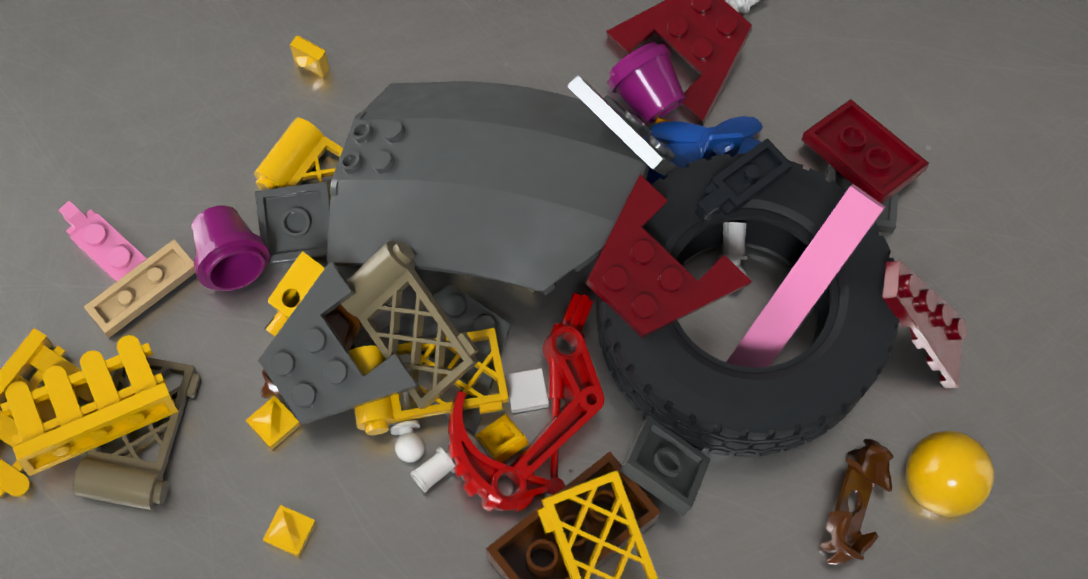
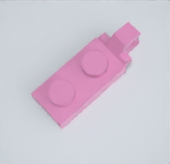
[58,201,147,282]

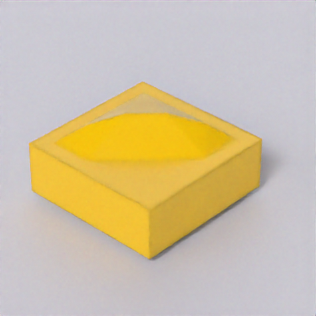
[290,35,330,78]
[245,396,301,450]
[475,414,529,463]
[263,505,317,558]

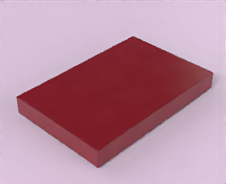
[801,99,929,204]

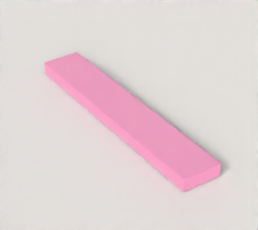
[726,184,885,367]

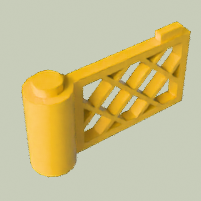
[254,117,343,190]
[349,328,509,435]
[537,471,658,579]

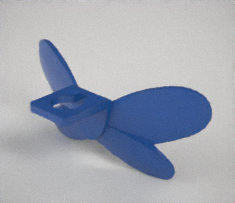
[646,116,763,184]

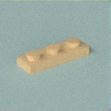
[83,239,195,338]

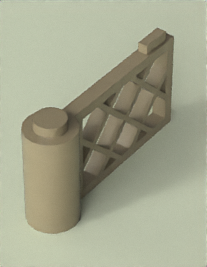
[341,240,479,409]
[73,357,201,511]

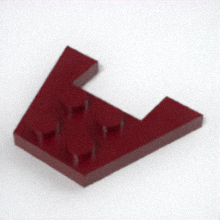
[606,0,752,125]
[586,175,752,338]

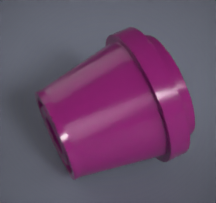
[607,42,686,124]
[191,205,270,291]

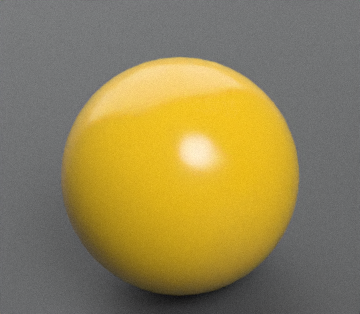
[905,431,994,517]

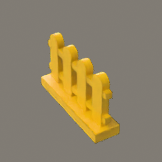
[0,328,94,499]
[0,335,178,476]

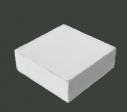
[505,368,549,414]

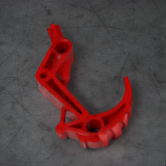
[448,293,605,513]

